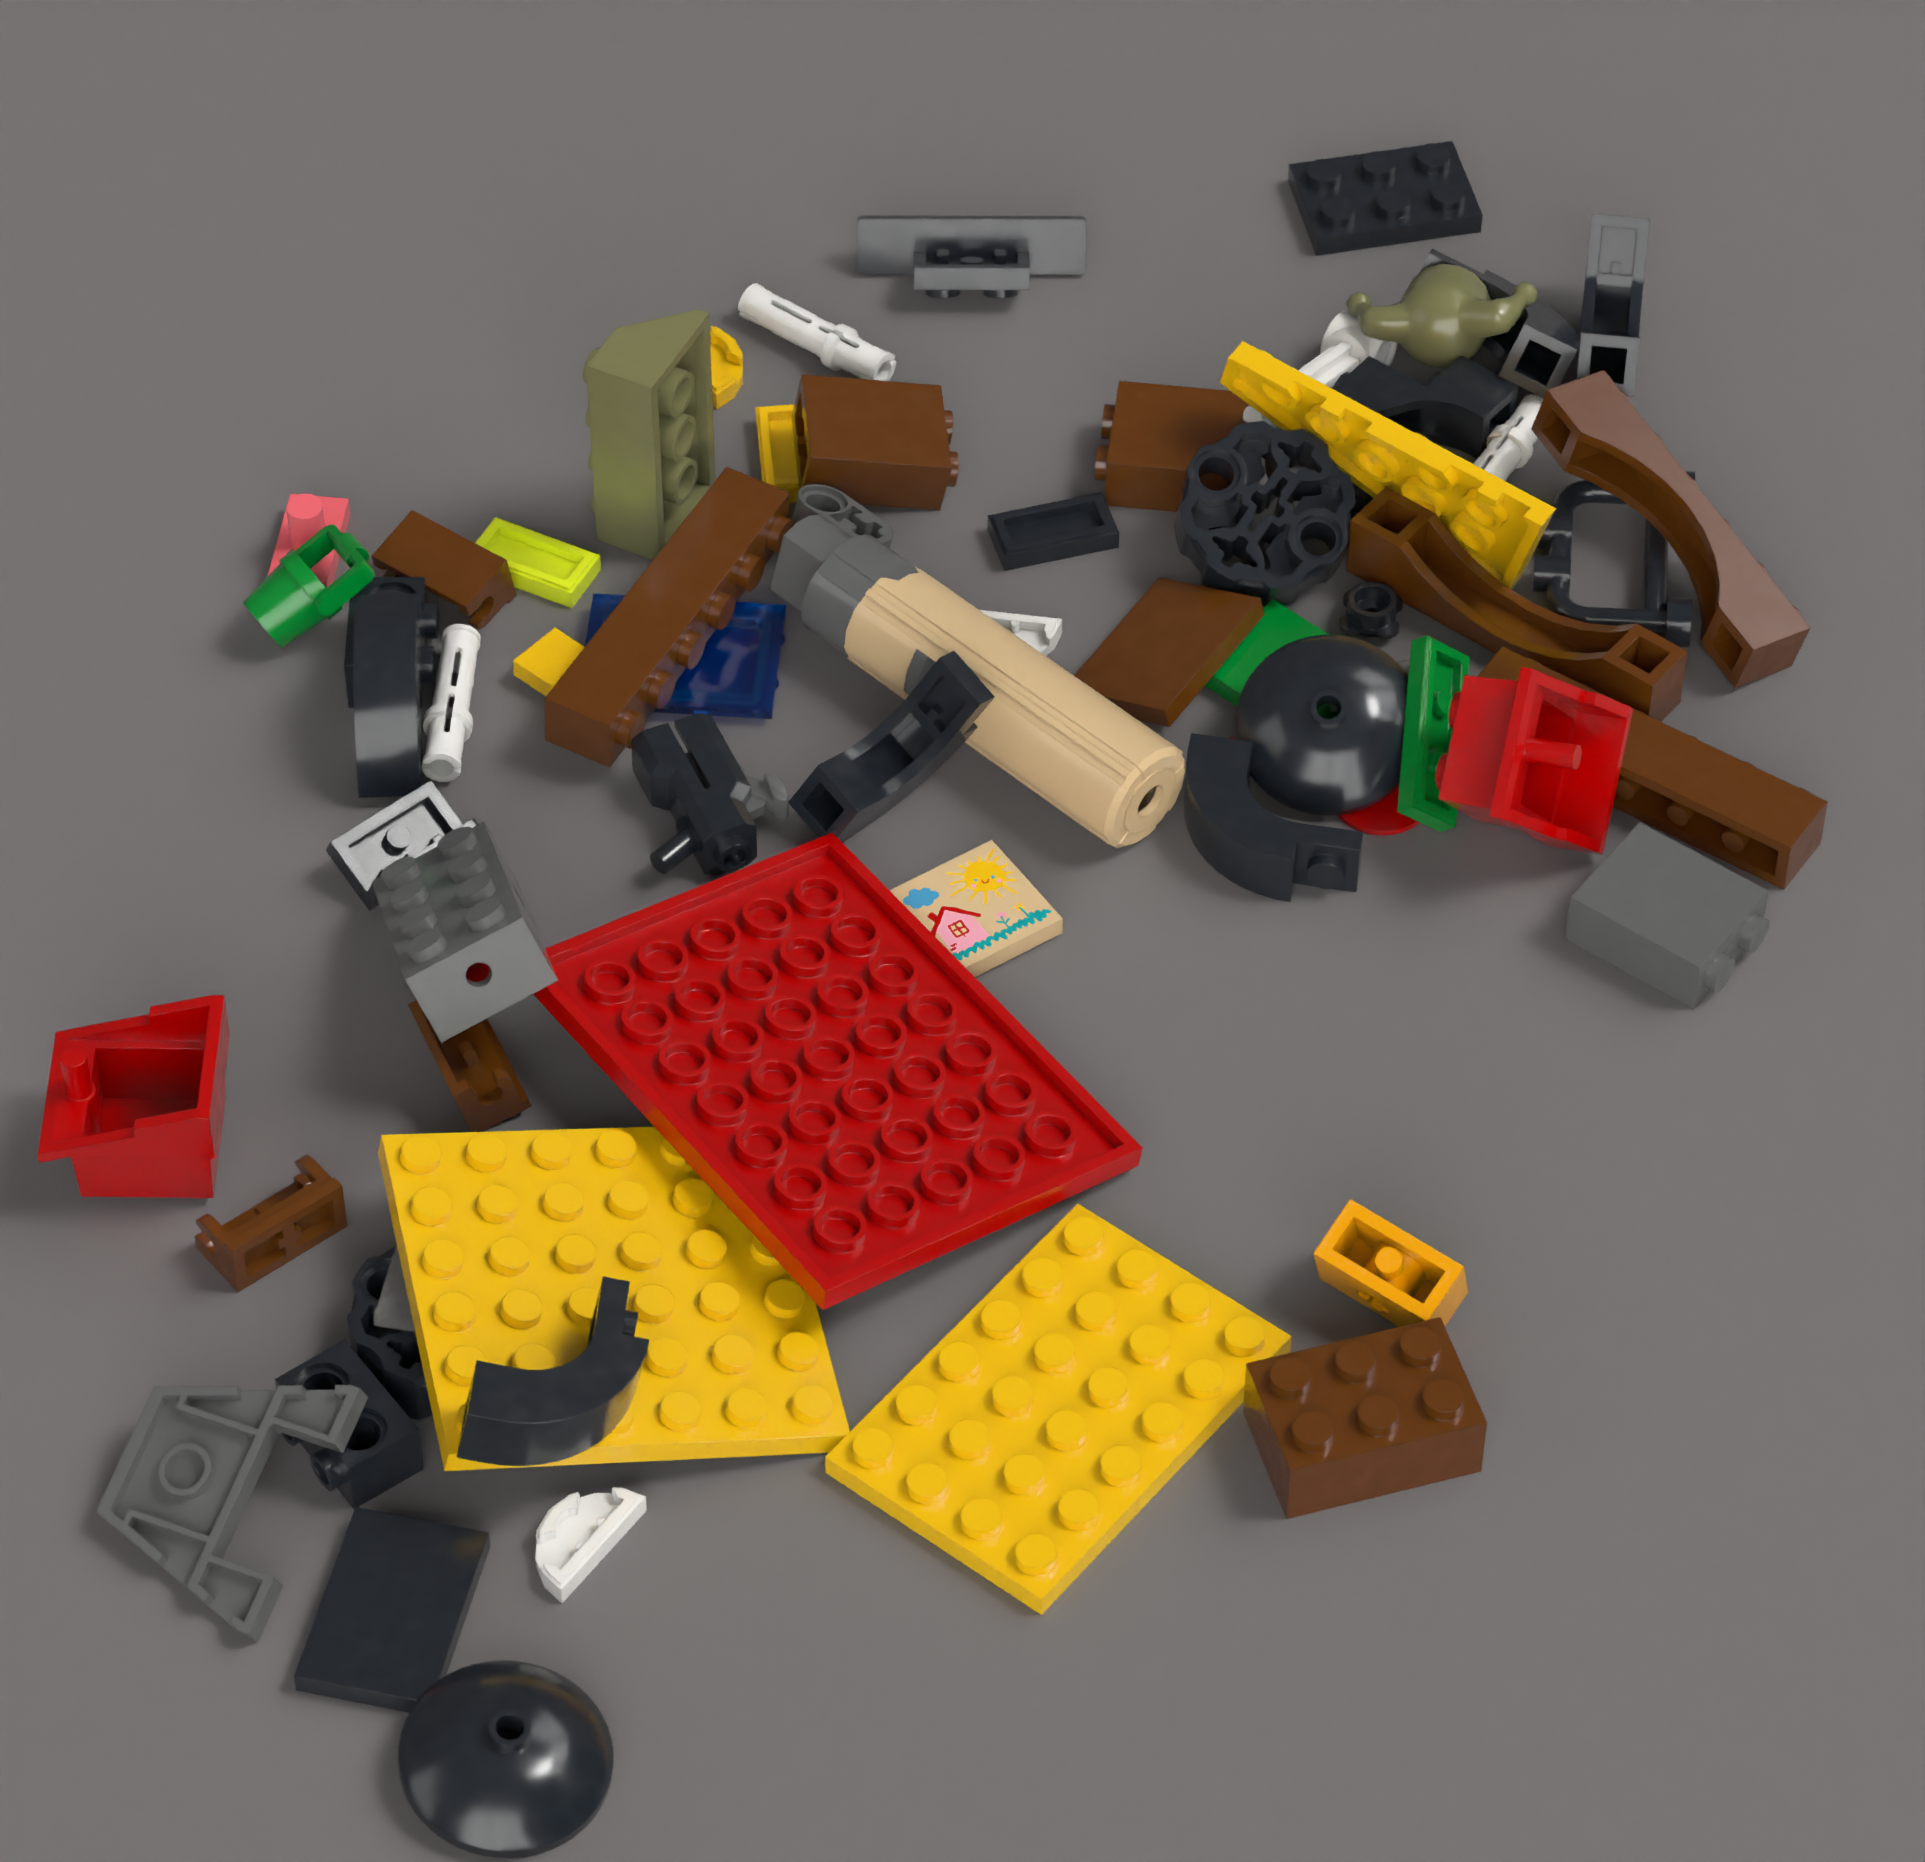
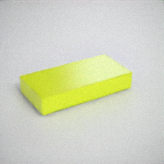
[475,517,601,608]

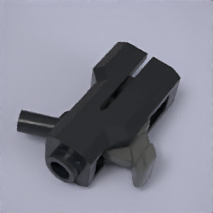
[631,713,789,875]

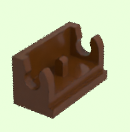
[371,510,516,629]
[408,1000,532,1132]
[195,1155,347,1293]

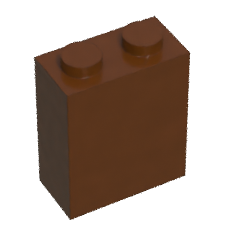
[791,374,959,510]
[1095,381,1249,517]

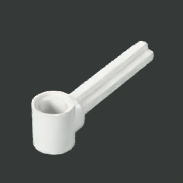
[1243,311,1398,428]

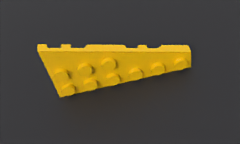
[1219,341,1556,589]

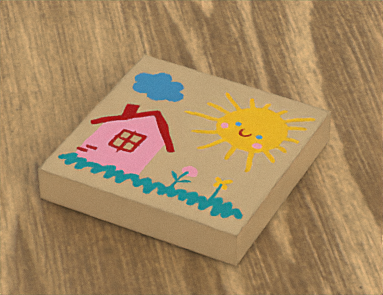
[890,840,1063,977]

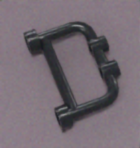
[1533,471,1695,648]

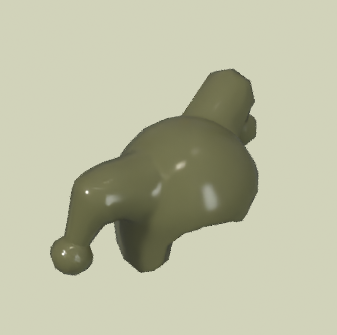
[1346,264,1537,368]

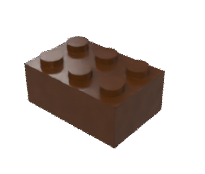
[1243,1317,1487,1519]

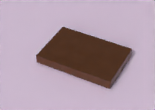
[1074,577,1265,727]

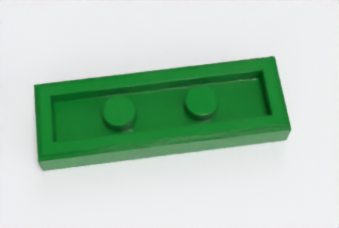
[1397,635,1469,832]

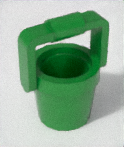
[242,525,375,648]

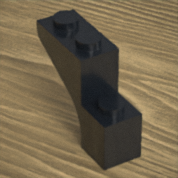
[1297,356,1519,468]

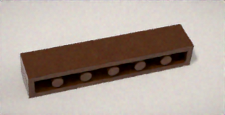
[545,467,794,768]
[1477,646,1828,890]

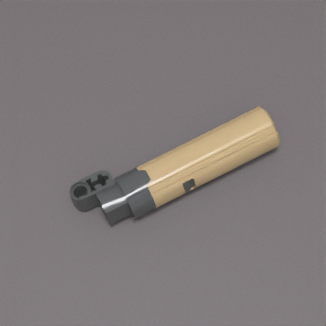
[770,484,1185,848]

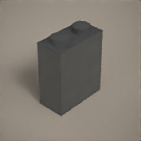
[1565,822,1770,1009]

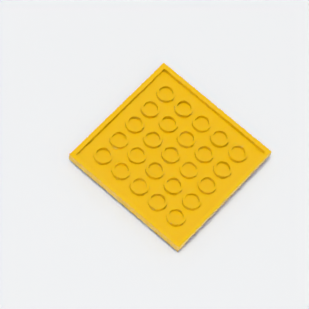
[378,1127,850,1471]

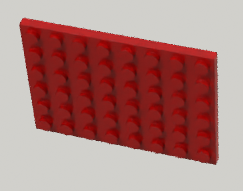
[533,833,1143,1310]

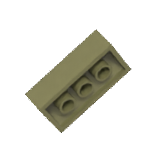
[582,309,716,560]

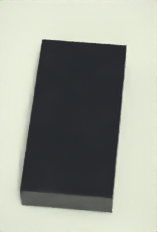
[987,492,1119,571]

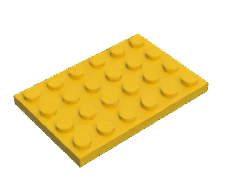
[825,1204,1292,1615]

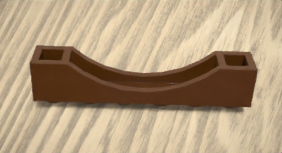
[1531,370,1810,688]
[1347,487,1688,722]

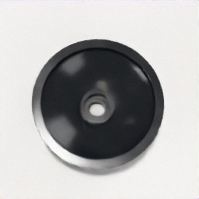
[1236,635,1408,816]
[398,1660,614,1858]

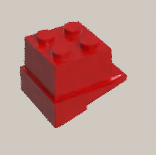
[1435,667,1633,855]
[37,995,230,1198]

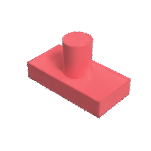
[268,493,351,588]

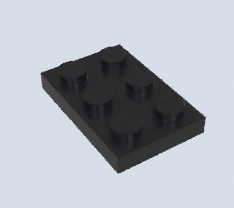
[1288,141,1483,256]

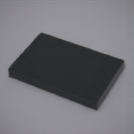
[294,1507,490,1713]

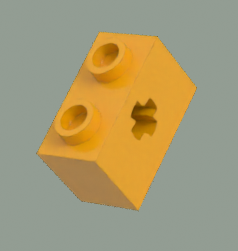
[1313,1199,1468,1327]

